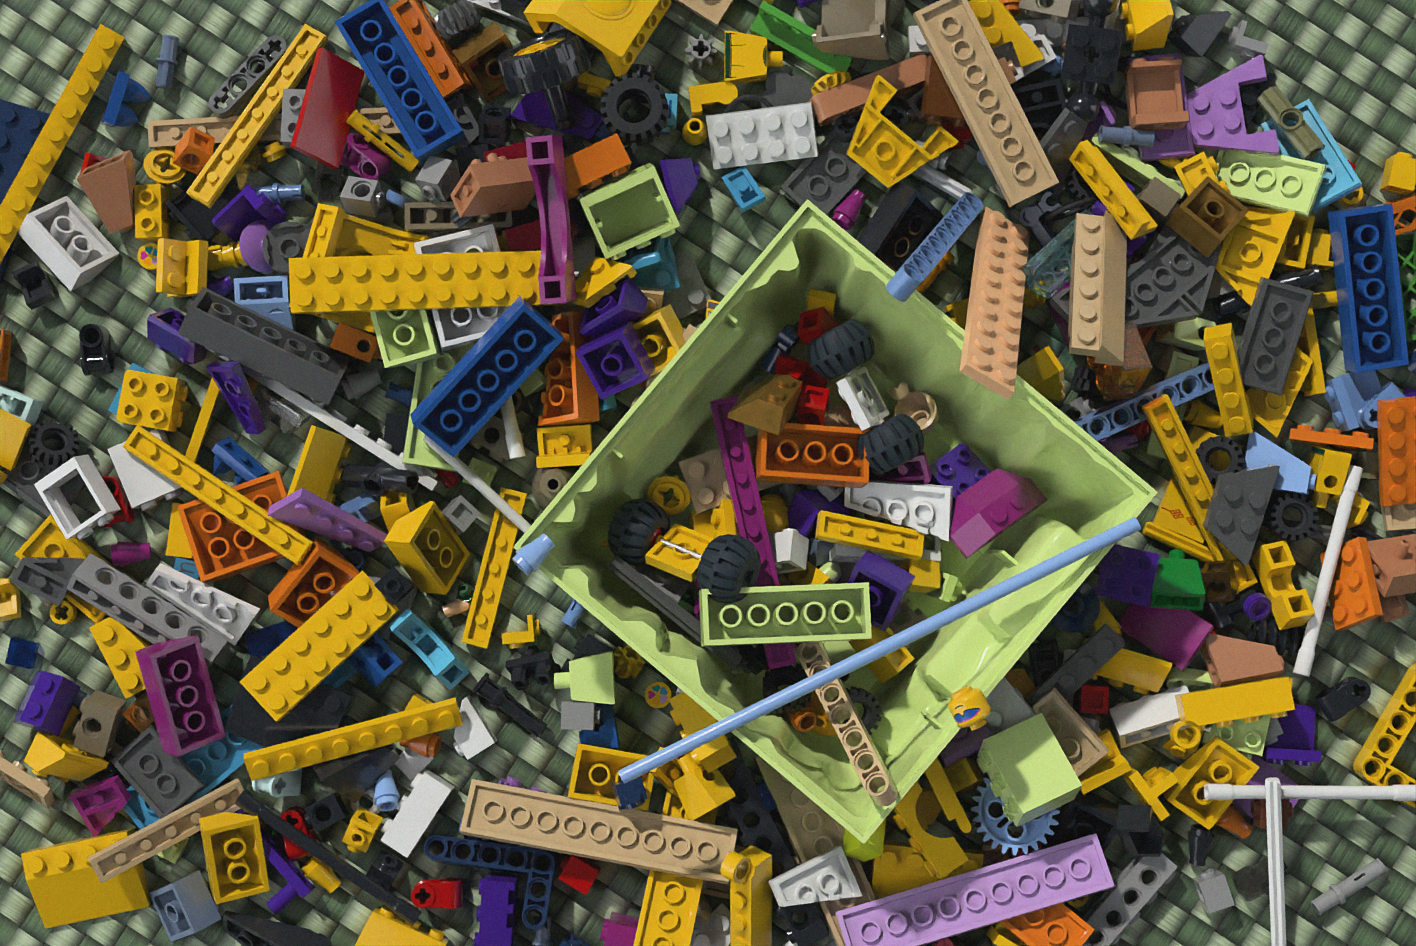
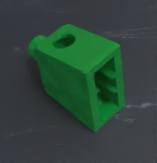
[1150,549,1205,610]

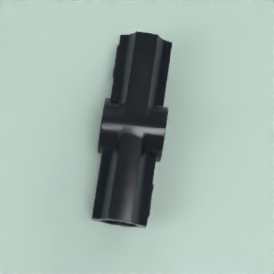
[341,461,419,497]

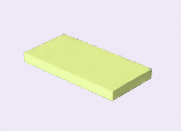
[1215,149,1327,218]

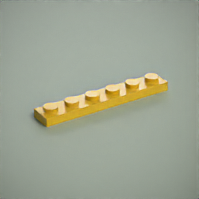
[461,487,528,649]

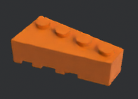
[538,311,599,427]

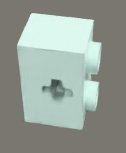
[0,385,44,426]

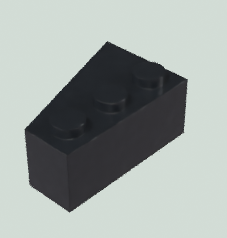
[1012,78,1067,133]

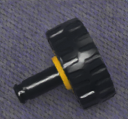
[498,29,591,131]

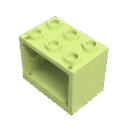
[577,163,680,261]
[977,713,1082,827]

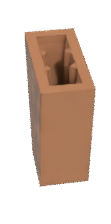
[77,150,136,234]
[1200,633,1285,688]

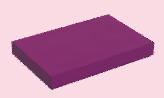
[1118,592,1214,672]

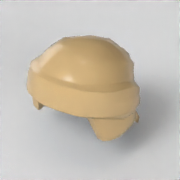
[888,382,939,435]

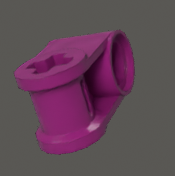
[340,133,392,180]

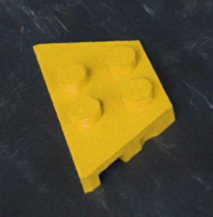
[1215,211,1295,307]

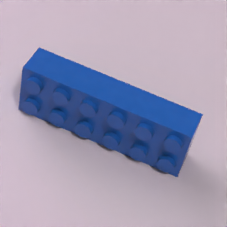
[334,0,466,164]
[1328,204,1409,373]
[410,296,564,458]

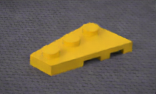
[1246,347,1313,438]

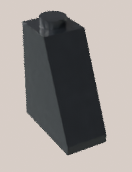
[312,743,400,803]

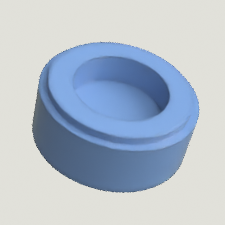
[385,189,412,209]

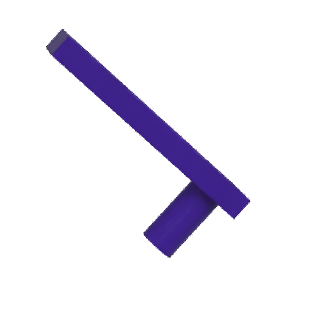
[238,809,315,914]

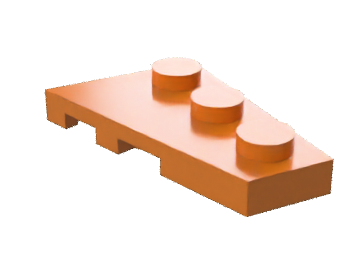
[1289,425,1374,452]

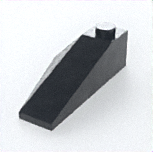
[223,910,331,946]

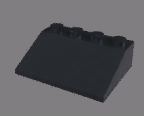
[224,655,356,766]

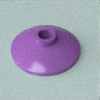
[239,220,275,273]

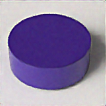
[1243,593,1272,621]

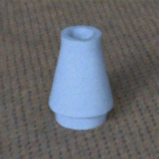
[512,533,555,575]
[374,769,401,811]

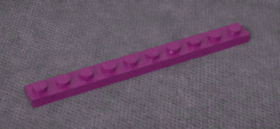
[710,396,797,670]

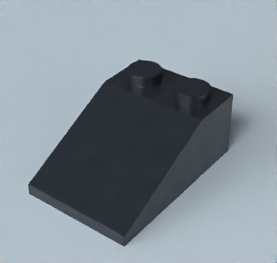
[1042,790,1119,853]

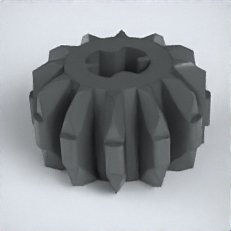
[434,1,480,41]

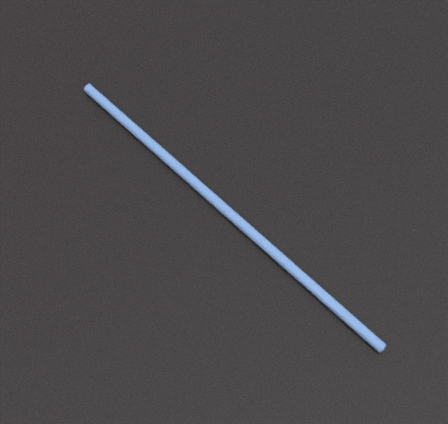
[618,517,1141,784]

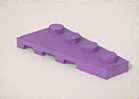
[268,488,387,552]

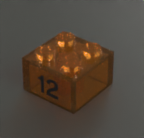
[1087,322,1152,401]

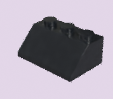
[857,182,944,273]

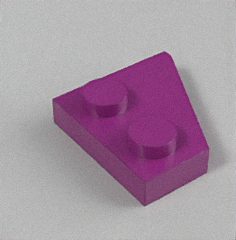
[69,775,131,837]

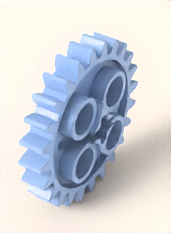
[970,778,1060,856]

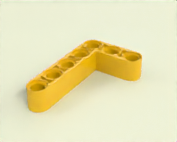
[1353,663,1416,808]

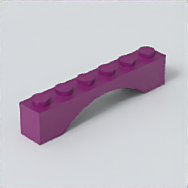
[526,135,577,305]

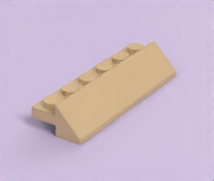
[1068,210,1127,366]

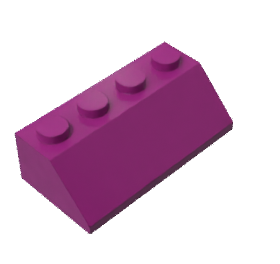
[135,636,226,757]

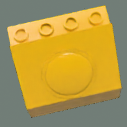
[523,0,672,77]
[289,203,431,334]

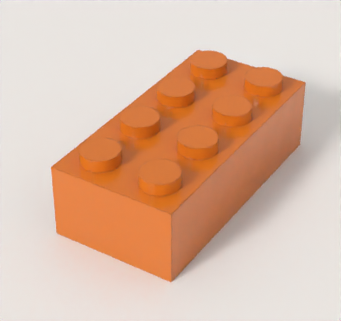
[755,423,870,488]

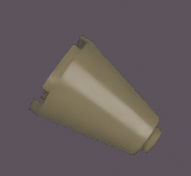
[531,466,578,509]

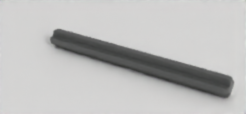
[607,556,743,669]

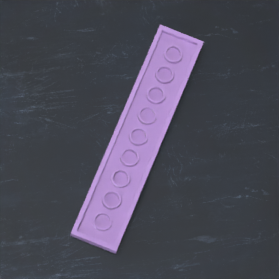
[836,833,1115,946]

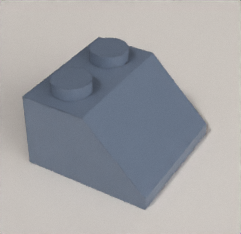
[148,870,222,942]

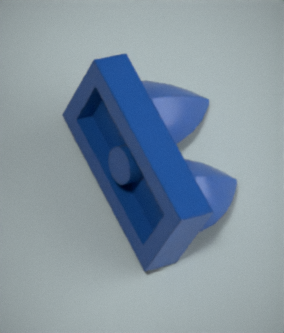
[101,71,151,127]
[211,437,269,486]

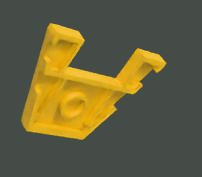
[968,0,1045,67]
[846,75,959,188]

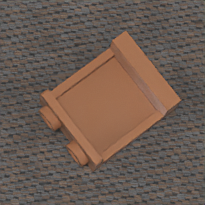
[1124,56,1189,131]

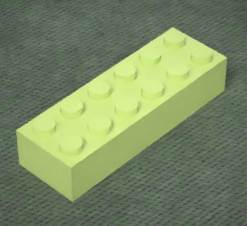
[699,582,872,647]

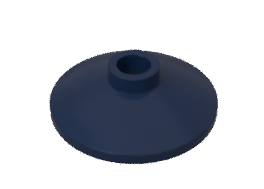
[1051,582,1100,633]

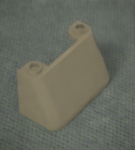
[812,0,891,61]

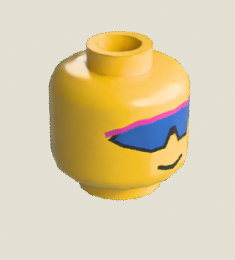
[948,685,991,731]

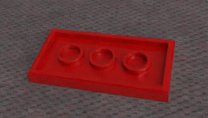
[290,48,365,169]

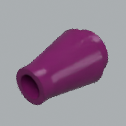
[832,189,866,230]
[111,541,152,567]

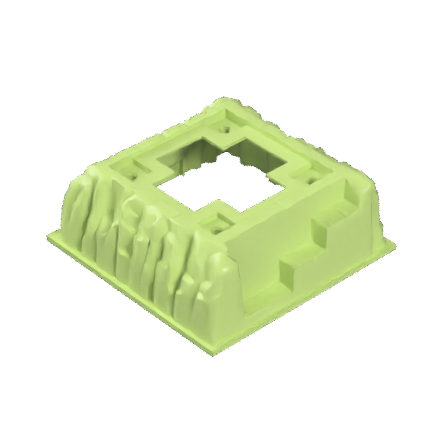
[513,199,1158,844]

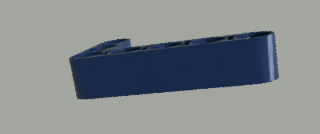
[424,835,556,931]

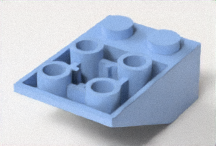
[234,275,296,331]

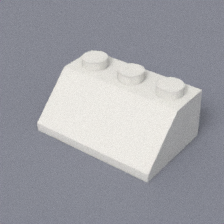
[18,196,119,292]

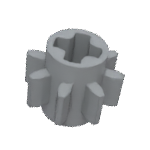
[684,34,717,70]

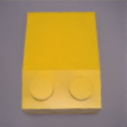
[1162,736,1260,830]

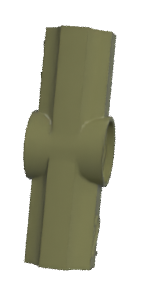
[1257,86,1325,160]

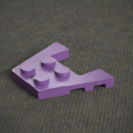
[1186,55,1280,156]

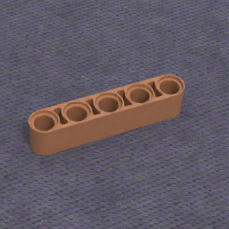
[809,54,927,126]

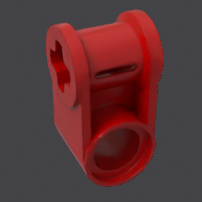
[100,476,135,528]
[280,806,317,861]
[411,878,463,909]

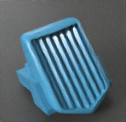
[619,236,682,293]

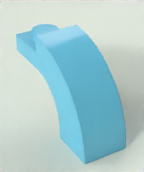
[388,608,470,690]

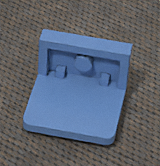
[1324,370,1381,432]

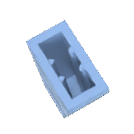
[1243,431,1317,496]

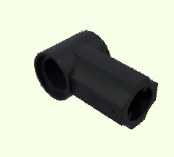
[1203,586,1256,630]

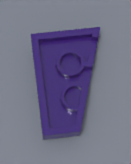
[511,90,603,141]
[206,361,267,434]

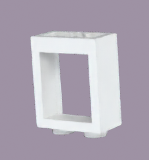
[34,454,120,540]

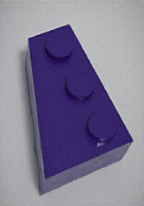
[474,871,520,946]

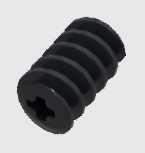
[1247,618,1306,659]

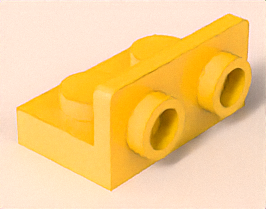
[1174,151,1231,196]

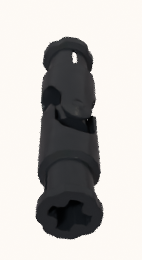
[1211,264,1324,321]

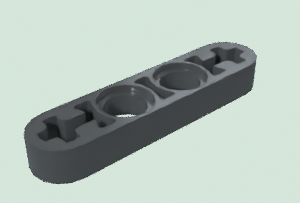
[209,35,288,119]

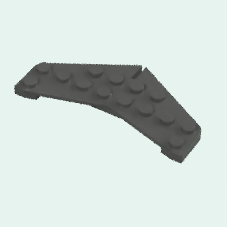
[1049,192,1223,331]

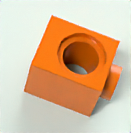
[173,126,215,175]

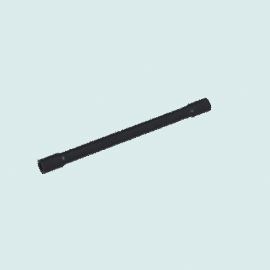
[234,791,422,925]

